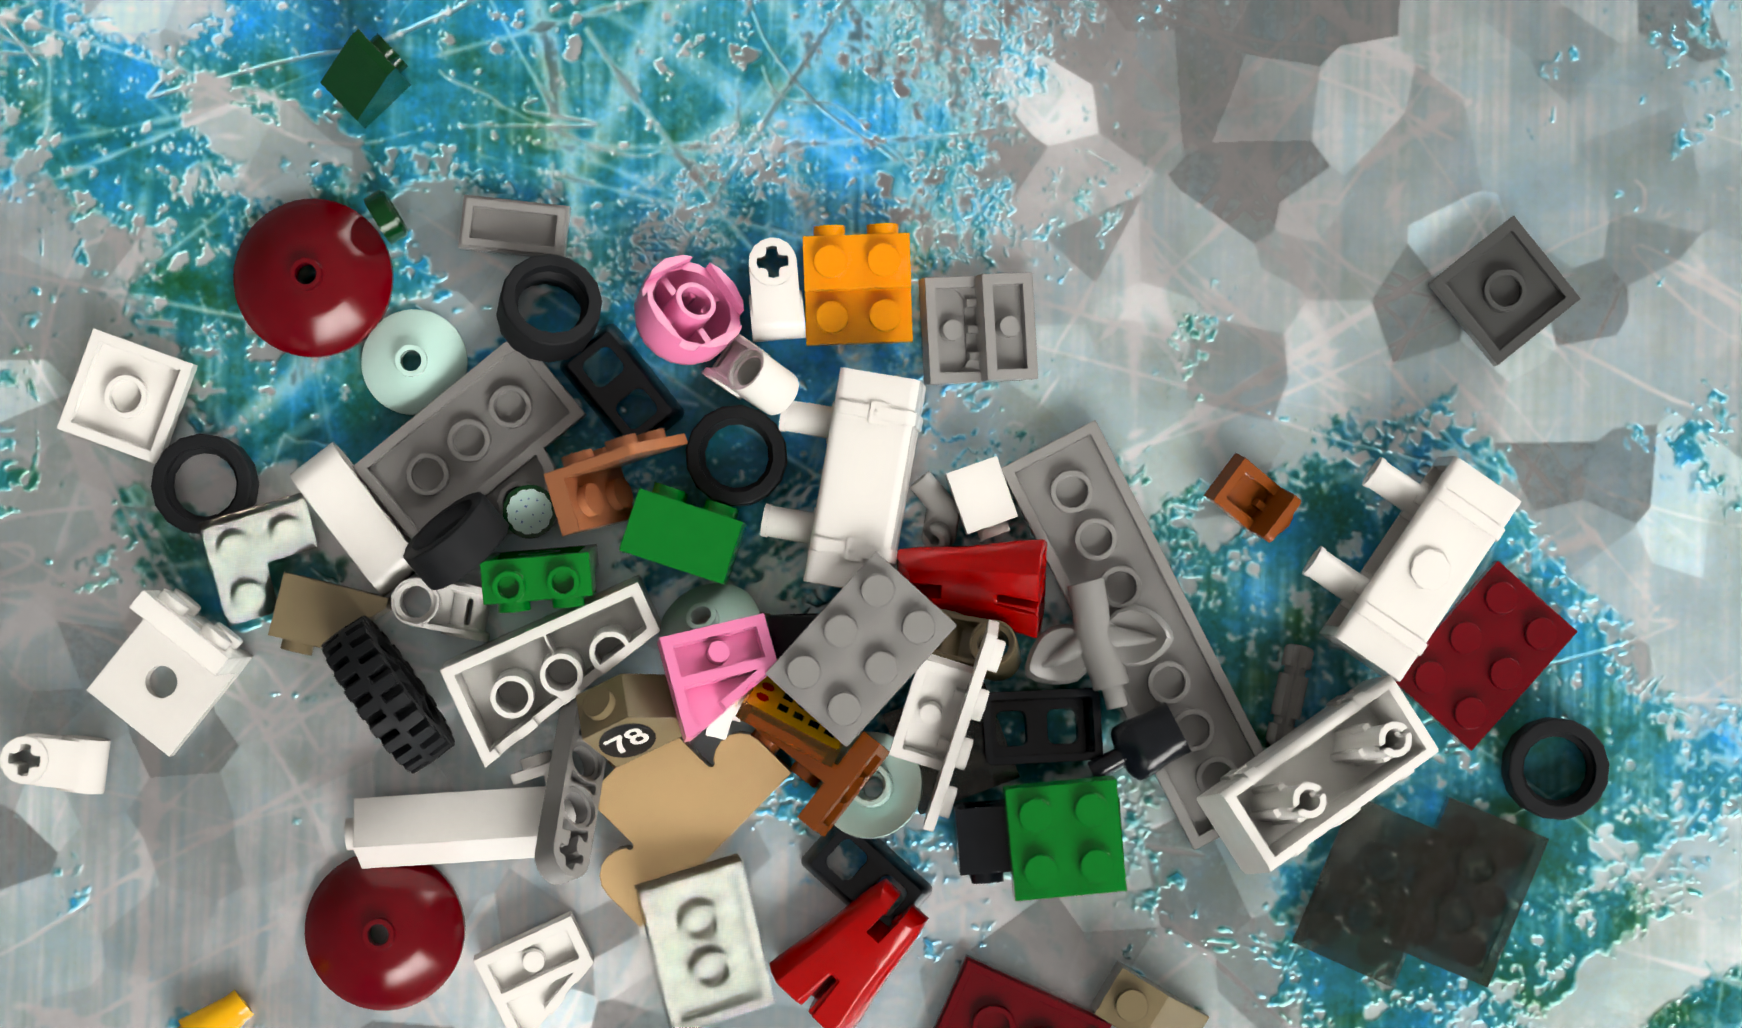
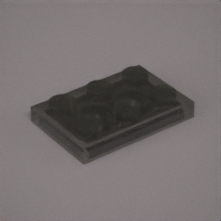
[1385,796,1549,987]
[1292,801,1456,987]
[634,853,775,1028]

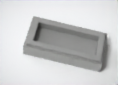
[458,194,571,257]

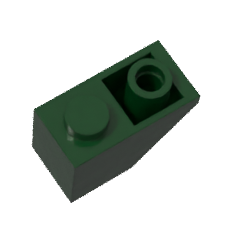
[320,29,411,128]

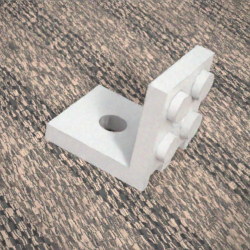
[87,588,253,757]

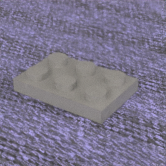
[765,552,957,748]

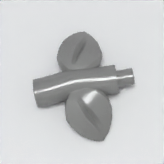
[1025,577,1174,710]

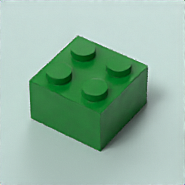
[619,482,747,585]
[1002,776,1127,901]

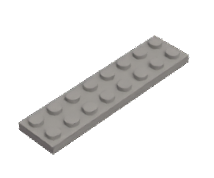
[1001,420,1264,850]

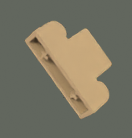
[598,731,792,927]

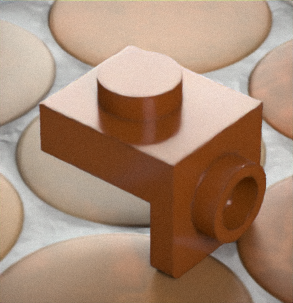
[1204,453,1301,543]

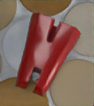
[897,539,1047,639]
[769,878,929,1028]

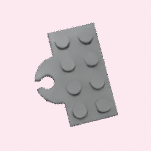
[352,341,587,540]

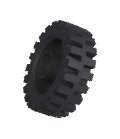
[322,615,455,774]

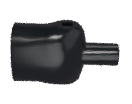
[1087,702,1192,780]

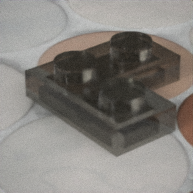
[197,492,318,627]

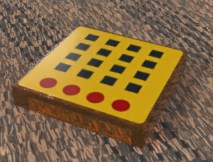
[735,659,843,767]

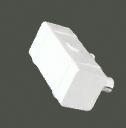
[760,367,926,588]
[1302,456,1521,682]
[1197,675,1439,874]

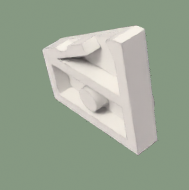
[473,911,594,1028]

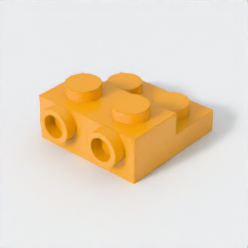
[803,223,913,346]

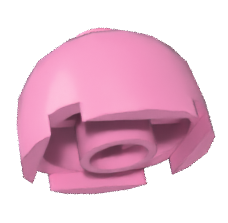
[634,255,744,365]

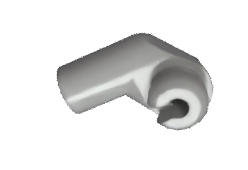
[910,471,960,546]

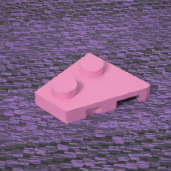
[657,613,777,742]

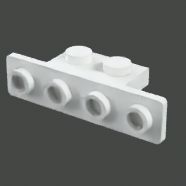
[889,619,1006,832]

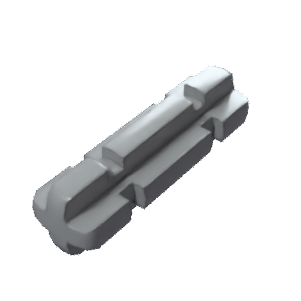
[1265,643,1314,745]

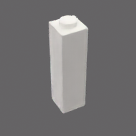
[344,786,546,869]

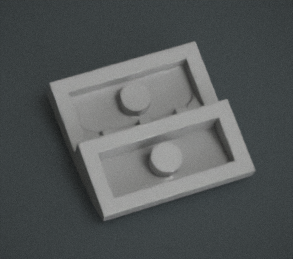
[918,273,1038,385]

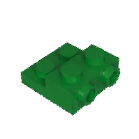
[480,544,599,613]

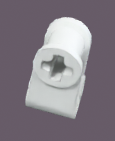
[749,238,806,342]
[701,334,799,415]
[391,578,490,642]
[0,733,111,794]

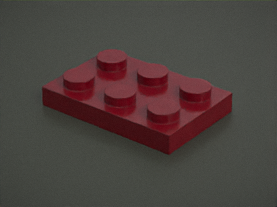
[1396,561,1578,751]

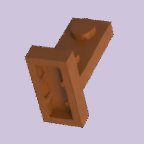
[742,705,890,837]

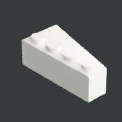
[440,574,661,768]

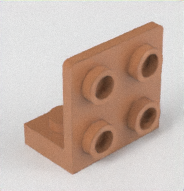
[543,428,688,536]

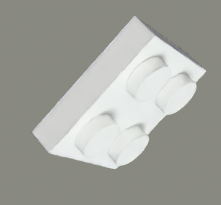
[57,328,198,464]

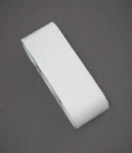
[290,442,416,596]

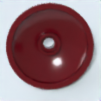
[233,199,394,358]
[305,856,466,1011]

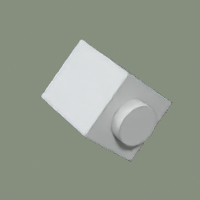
[945,456,1018,541]

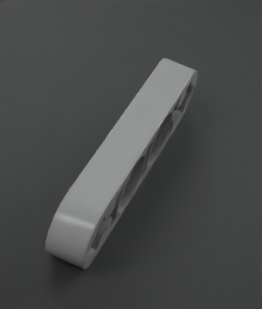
[535,697,606,885]

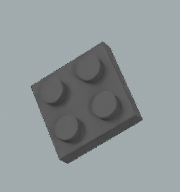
[1428,216,1581,366]

